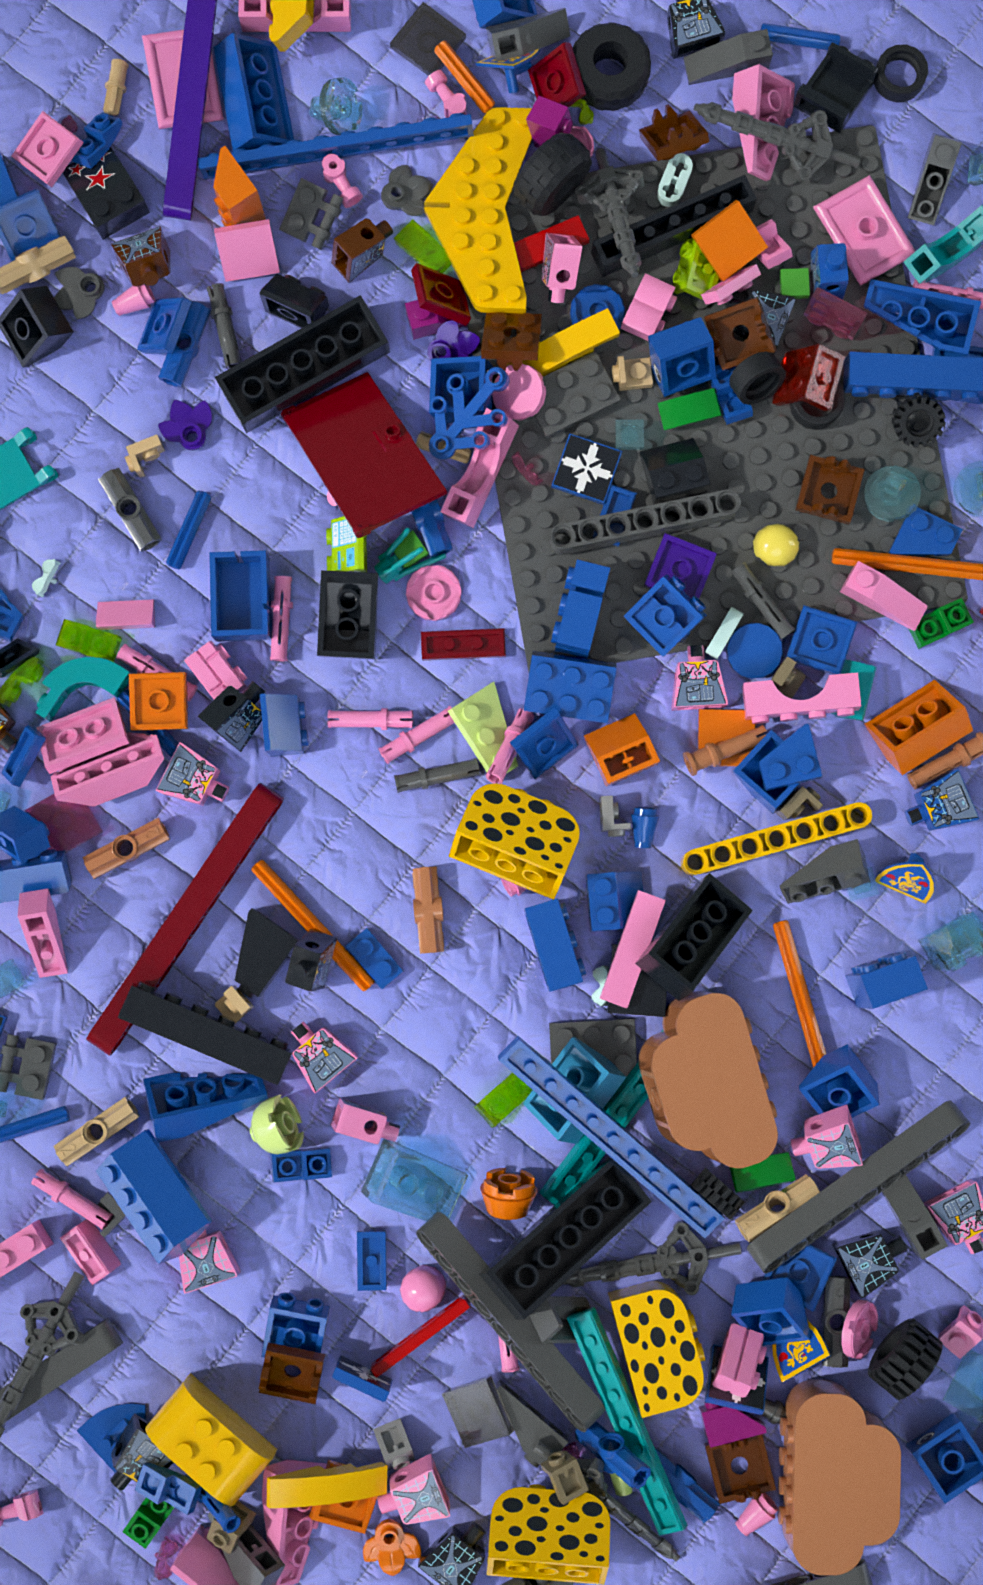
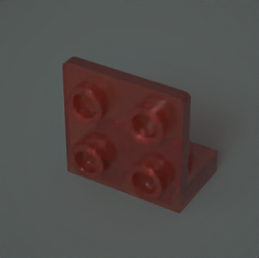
[772,344,845,411]

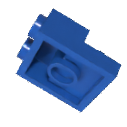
[624,574,707,657]
[261,1292,330,1358]

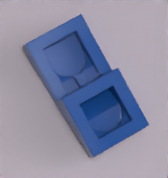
[710,365,753,425]
[135,1462,202,1515]

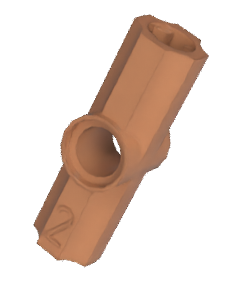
[82,818,171,879]
[412,866,444,954]

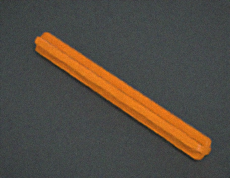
[832,548,983,580]
[251,860,375,991]
[773,920,826,1068]

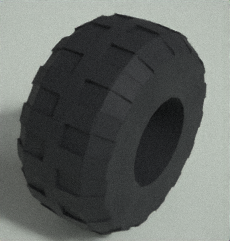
[572,22,651,111]
[513,133,592,216]

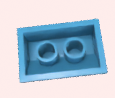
[523,1037,626,1144]

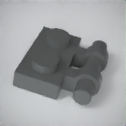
[279,178,344,250]
[0,1034,57,1100]

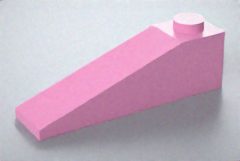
[732,64,795,181]
[262,1459,327,1585]
[170,1524,239,1585]

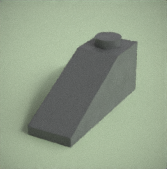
[683,29,773,85]
[497,1380,568,1468]
[208,1512,286,1585]

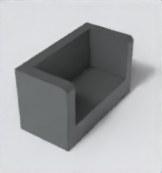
[529,1296,591,1343]

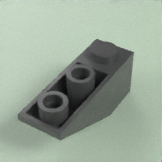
[486,8,570,62]
[907,133,962,225]
[780,839,870,904]
[882,1175,948,1260]

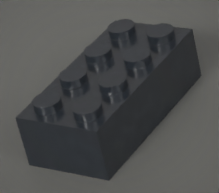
[635,873,753,1001]

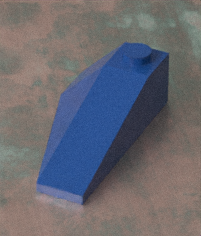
[864,279,981,356]
[143,1073,268,1143]

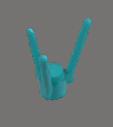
[374,528,446,584]

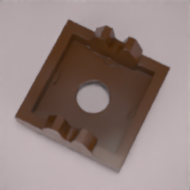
[639,104,710,161]
[704,296,777,371]
[481,312,542,371]
[795,455,865,525]
[258,1342,325,1404]
[704,1434,776,1504]

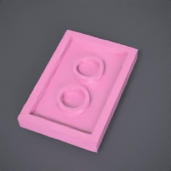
[36,697,129,774]

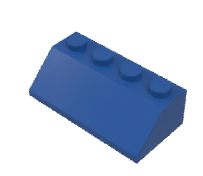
[213,32,294,151]
[96,1129,213,1264]

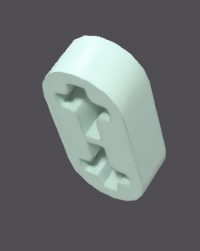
[657,153,693,207]
[705,607,744,659]

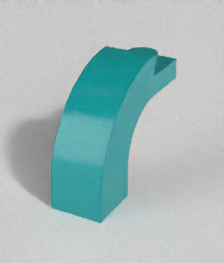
[904,205,983,284]
[35,657,131,722]

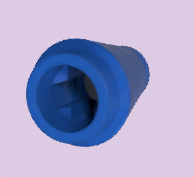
[631,807,659,848]

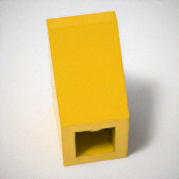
[269,0,314,52]

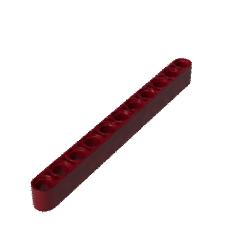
[86,783,284,1056]

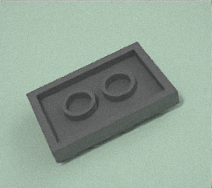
[534,351,621,439]
[549,1019,637,1077]

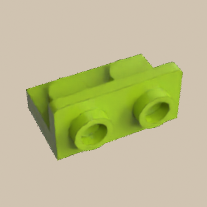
[673,238,719,300]

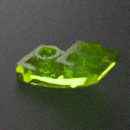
[393,219,452,273]
[56,619,122,662]
[0,657,45,707]
[474,1072,532,1128]

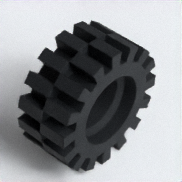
[892,392,946,448]
[691,1168,745,1220]

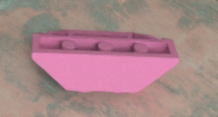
[50,732,164,807]

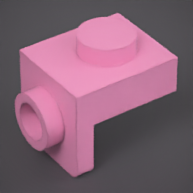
[756,219,793,269]
[938,1305,983,1359]

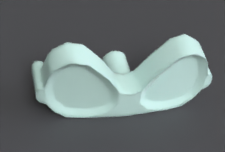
[32,559,61,597]
[591,966,609,1006]

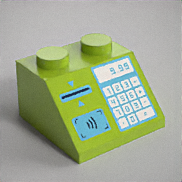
[326,516,367,573]

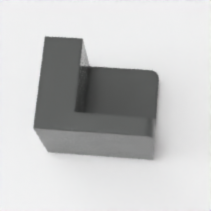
[98,1192,126,1237]

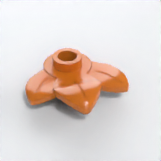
[363,1519,421,1576]

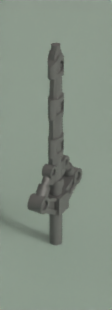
[693,102,860,182]
[575,148,645,278]
[564,1221,741,1295]
[0,1271,85,1437]
[532,1440,680,1562]

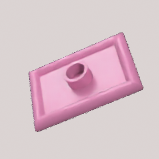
[142,29,224,130]
[813,175,916,286]

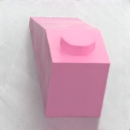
[840,561,928,631]
[17,889,68,978]

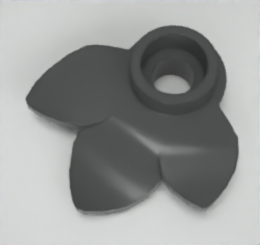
[381,165,433,216]
[54,267,105,320]

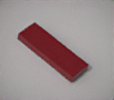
[421,628,506,661]

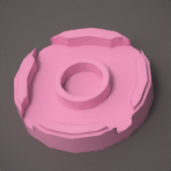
[492,364,546,421]
[406,565,462,621]
[842,1300,878,1359]

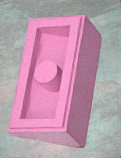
[96,599,155,630]
[60,1219,121,1285]

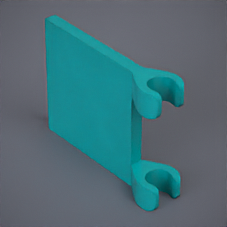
[0,427,59,510]

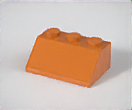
[213,146,266,227]
[865,680,973,776]

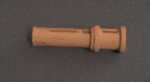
[683,725,767,776]
[906,732,983,790]

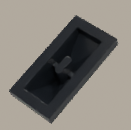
[0,638,40,678]

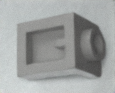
[599,796,631,837]
[373,1418,415,1470]

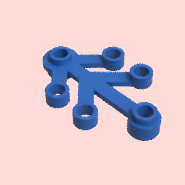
[429,367,510,460]

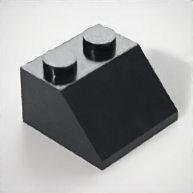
[259,274,329,328]
[0,286,74,368]
[639,438,711,505]

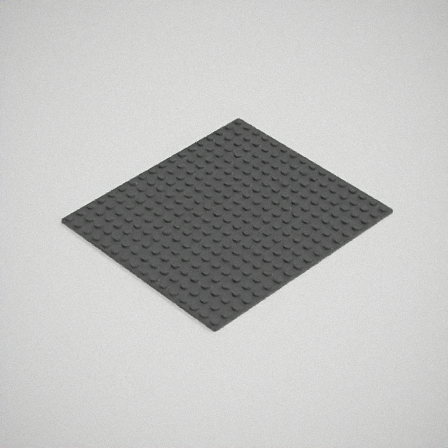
[463,125,968,672]

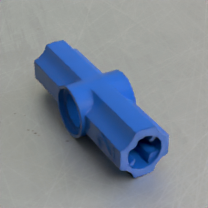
[158,301,211,388]
[411,499,453,558]
[575,1421,651,1490]
[655,1447,720,1523]

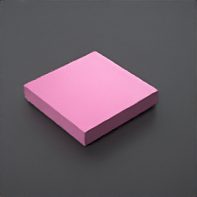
[11,111,84,187]
[214,219,280,282]

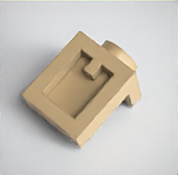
[612,356,653,391]
[125,435,165,478]
[215,985,254,1023]

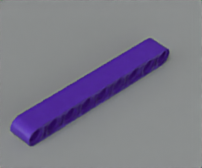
[163,0,217,221]

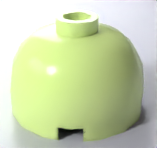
[250,1095,304,1154]

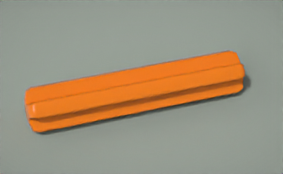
[434,40,495,113]

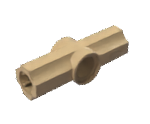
[0,236,76,294]
[53,1096,140,1166]
[735,1174,820,1243]

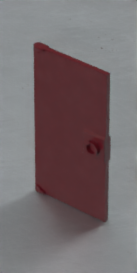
[280,372,447,538]

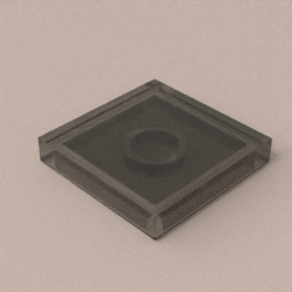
[390,2,466,76]
[442,1376,515,1448]

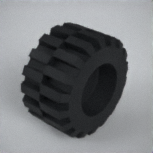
[868,1318,943,1400]

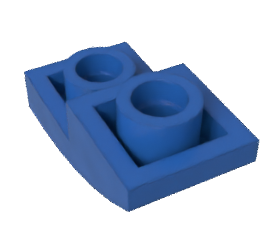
[72,112,123,169]
[270,1148,332,1183]

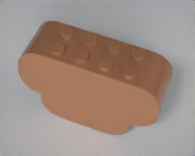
[639,991,778,1168]
[778,1379,901,1575]

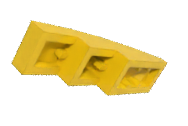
[507,308,620,377]
[267,1461,388,1508]

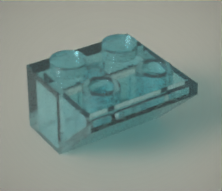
[918,912,983,972]

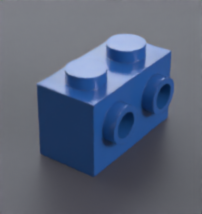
[0,805,51,863]

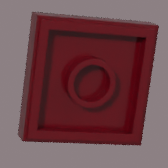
[528,42,586,107]
[411,263,471,326]

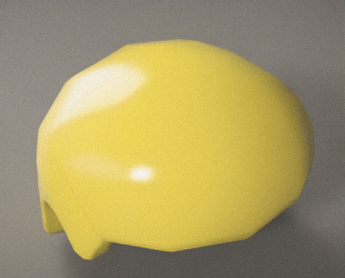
[753,524,799,566]

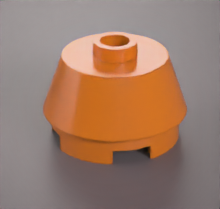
[480,1168,538,1220]

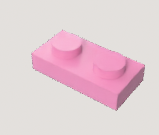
[701,264,761,305]

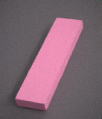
[599,890,666,1008]

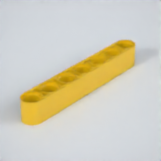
[681,802,872,876]

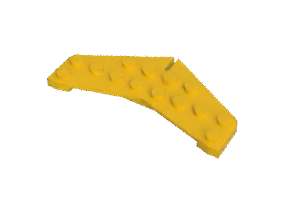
[424,107,532,314]

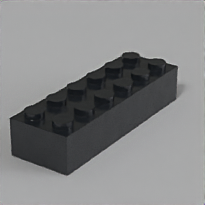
[215,295,390,434]
[479,1158,652,1320]

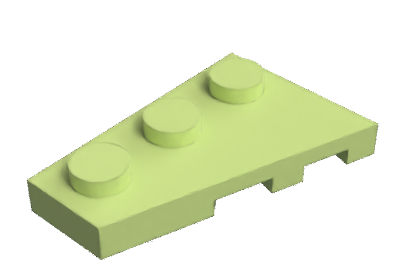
[448,681,518,774]

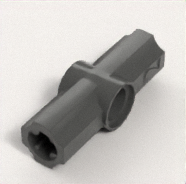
[98,468,162,552]
[821,1276,850,1368]

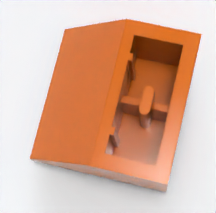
[583,713,660,787]

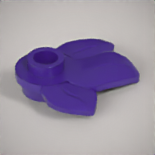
[427,320,480,361]
[158,400,212,451]

